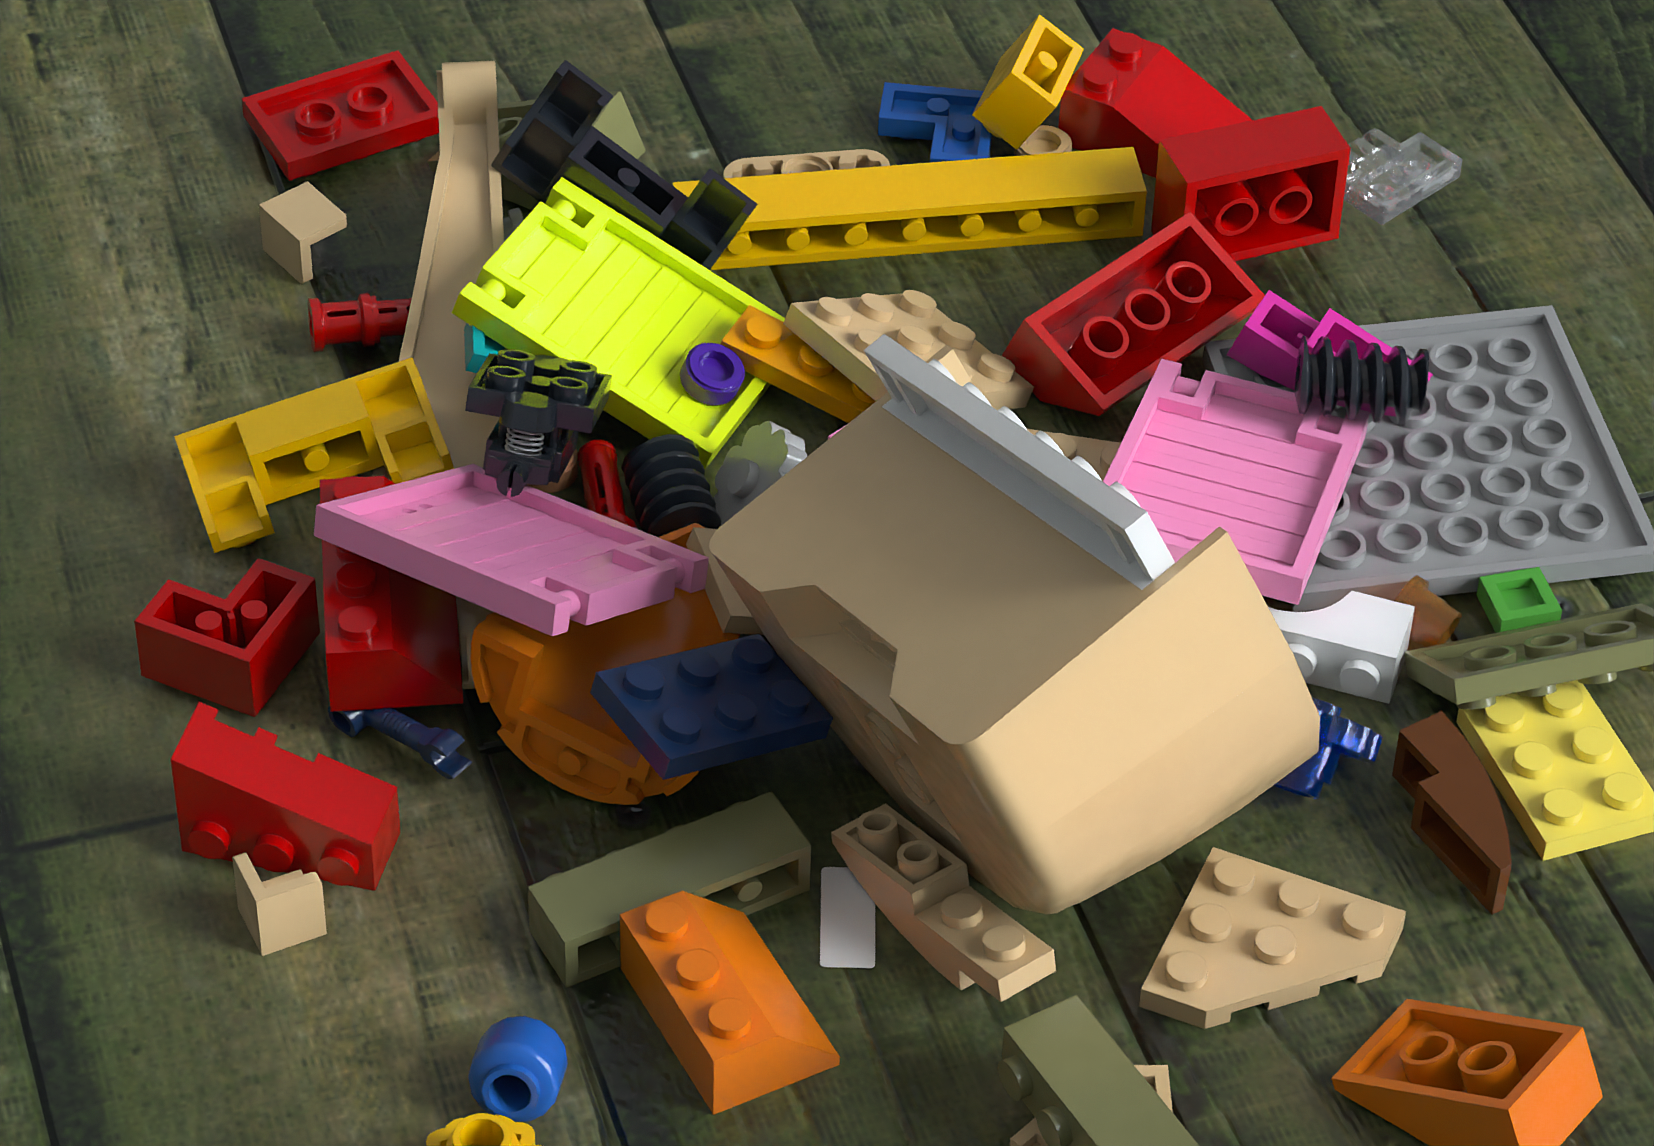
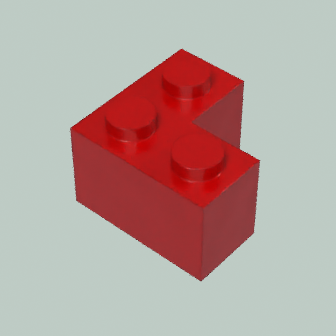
[134,558,320,717]

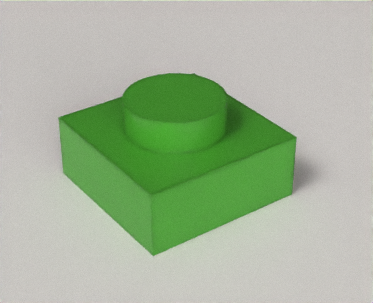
[1476,567,1562,633]

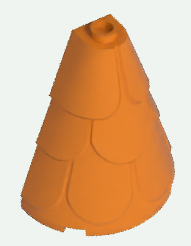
[470,523,740,805]

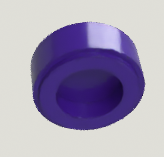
[680,343,745,405]

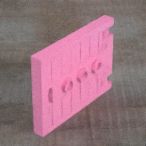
[1103,359,1370,605]
[314,464,709,636]

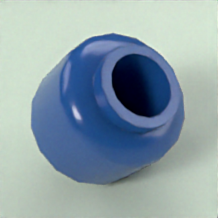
[468,1016,568,1122]

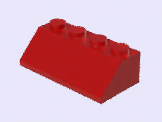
[1001,212,1265,416]
[319,476,463,712]

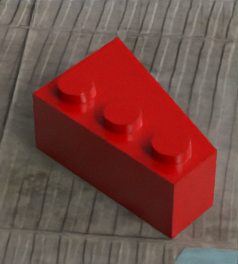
[170,702,400,891]

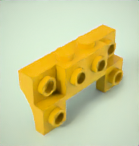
[174,357,454,553]

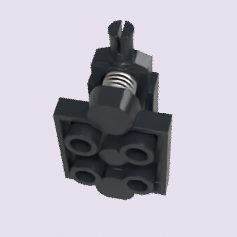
[465,349,612,497]

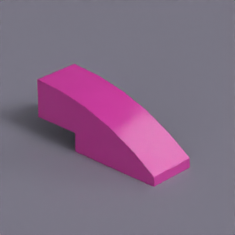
[1226,290,1433,417]

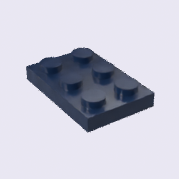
[590,634,833,780]

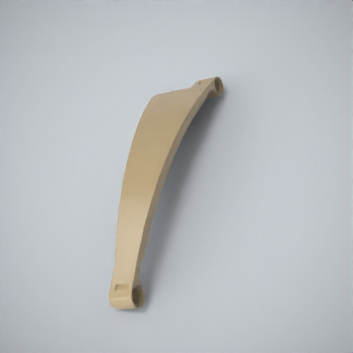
[372,61,504,689]

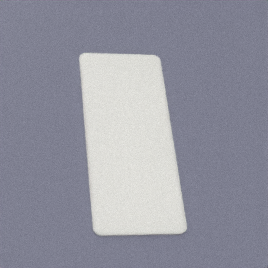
[820,867,875,968]

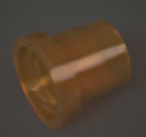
[1394,575,1462,647]

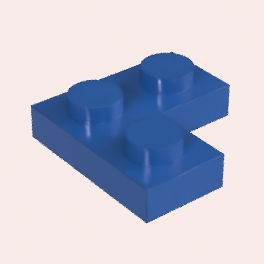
[878,82,993,162]

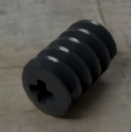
[1295,335,1429,426]
[621,434,722,537]

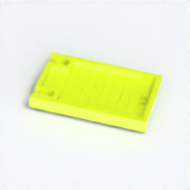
[451,177,785,469]

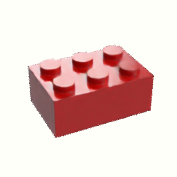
[1151,106,1351,261]

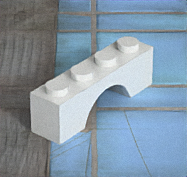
[1268,591,1415,704]

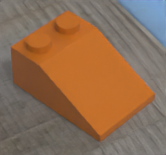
[1331,999,1603,1146]

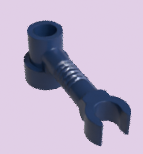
[328,706,472,779]

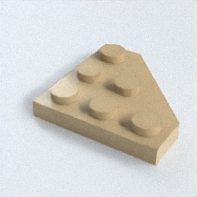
[1139,847,1406,1029]

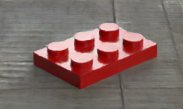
[242,50,439,181]

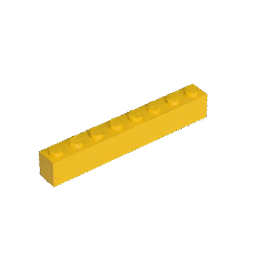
[673,147,1147,270]

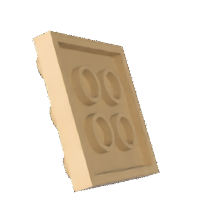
[783,290,1034,410]

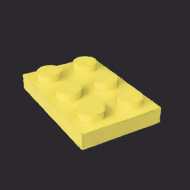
[1456,680,1654,861]

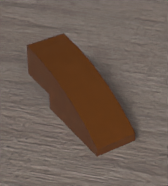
[1392,711,1512,915]

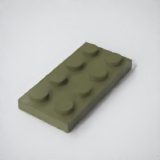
[1404,603,1654,710]

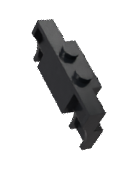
[491,60,758,270]

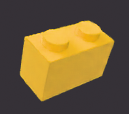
[972,14,1084,150]

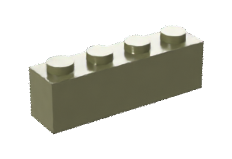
[528,791,811,988]
[998,995,1199,1146]

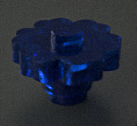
[1273,698,1383,800]

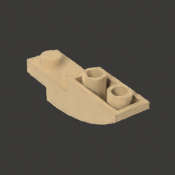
[831,803,1056,1002]

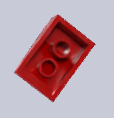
[1059,28,1252,178]

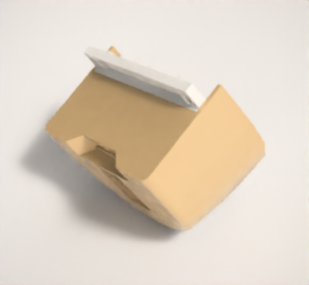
[709,334,1320,914]

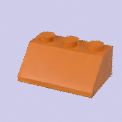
[620,890,840,1115]

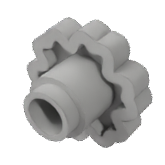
[714,421,807,526]

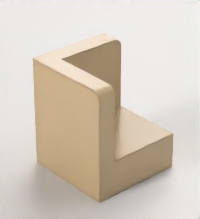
[259,181,347,284]
[232,852,327,956]

